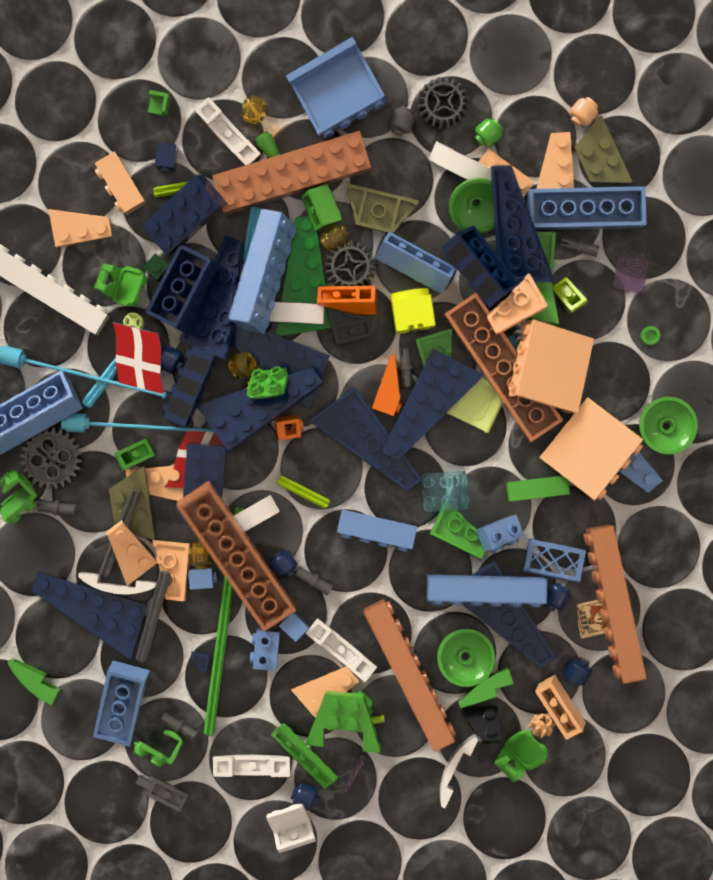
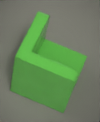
[148,90,171,117]

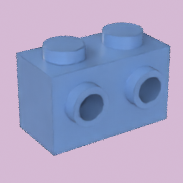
[476,514,524,553]
[250,629,280,671]

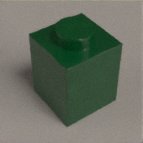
[143,253,169,282]

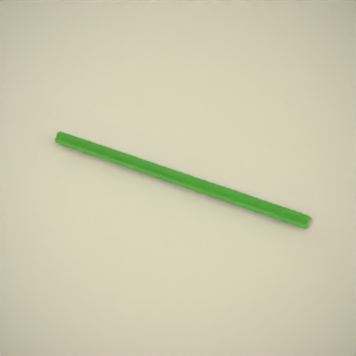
[204,507,244,736]

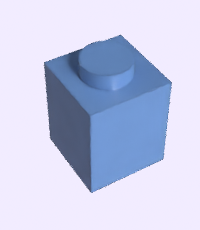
[188,567,217,590]
[279,612,310,642]

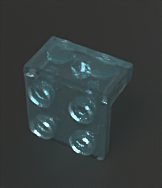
[421,471,469,512]

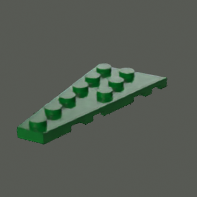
[276,216,331,336]

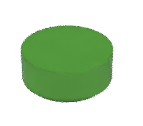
[640,326,660,346]

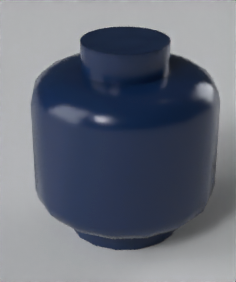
[161,345,185,374]
[269,550,298,579]
[544,583,572,612]
[563,657,592,687]
[290,782,320,811]

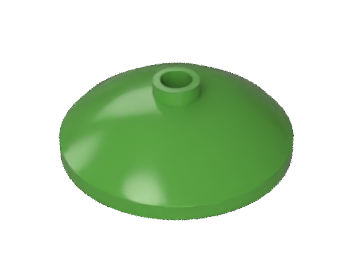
[449,178,495,233]
[639,397,698,454]
[437,628,495,687]

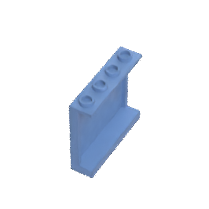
[286,37,387,139]

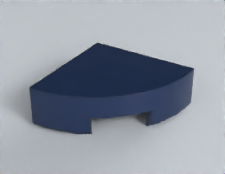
[191,651,211,673]

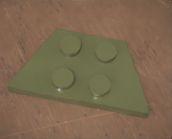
[573,115,632,184]
[347,183,419,234]
[109,466,156,540]

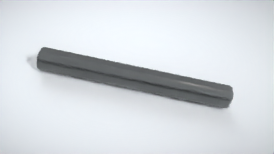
[99,488,141,577]
[136,570,171,662]

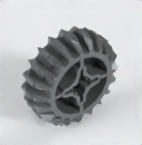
[418,77,469,129]
[325,240,376,286]

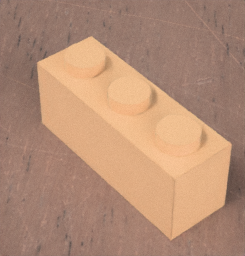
[95,151,146,215]
[535,675,586,740]

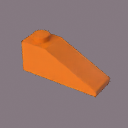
[317,286,377,315]
[372,354,402,416]

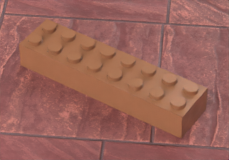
[212,131,371,216]
[443,292,563,442]
[177,480,296,631]
[583,524,646,684]
[364,599,456,752]

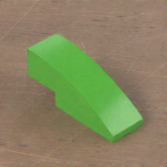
[506,475,570,502]
[8,658,61,706]
[458,667,513,708]

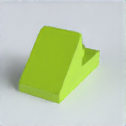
[552,277,588,313]

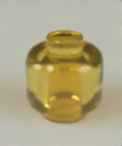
[240,95,267,125]
[320,223,349,252]
[228,352,257,379]
[188,542,213,569]

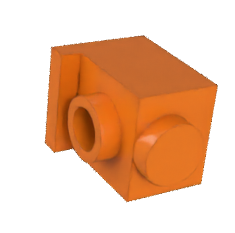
[274,415,303,440]

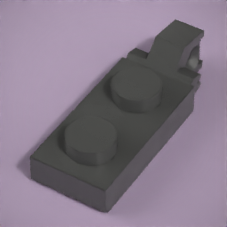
[135,775,189,812]

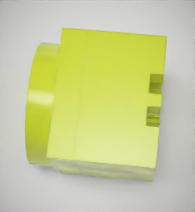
[391,288,435,334]

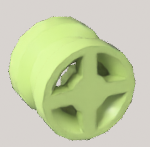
[123,313,144,329]

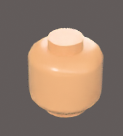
[570,97,598,127]

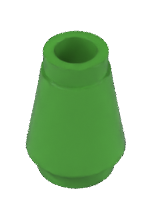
[255,131,280,158]

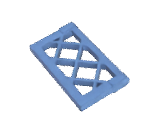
[523,539,586,583]

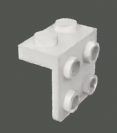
[266,804,316,853]

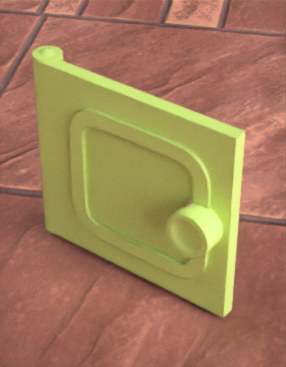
[447,378,502,434]

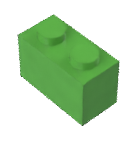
[301,184,342,231]

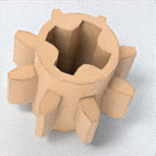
[529,713,555,738]

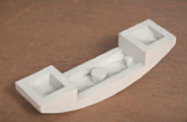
[195,97,261,165]
[429,141,491,180]
[269,302,324,324]
[234,495,280,531]
[78,572,157,594]
[305,618,377,682]
[440,734,478,808]
[213,755,290,777]

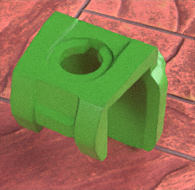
[94,263,147,307]
[247,367,288,399]
[0,469,37,524]
[134,730,182,768]
[494,730,548,782]

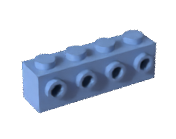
[375,232,456,294]
[337,509,417,552]

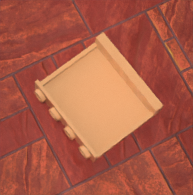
[509,320,594,414]
[540,397,643,502]

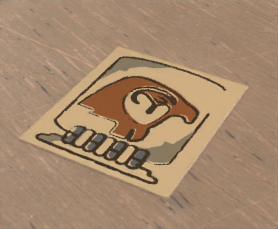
[577,600,606,639]

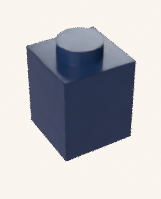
[155,142,178,173]

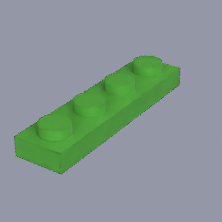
[271,723,338,789]

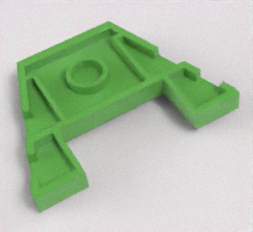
[306,691,381,753]

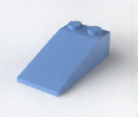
[93,660,150,747]

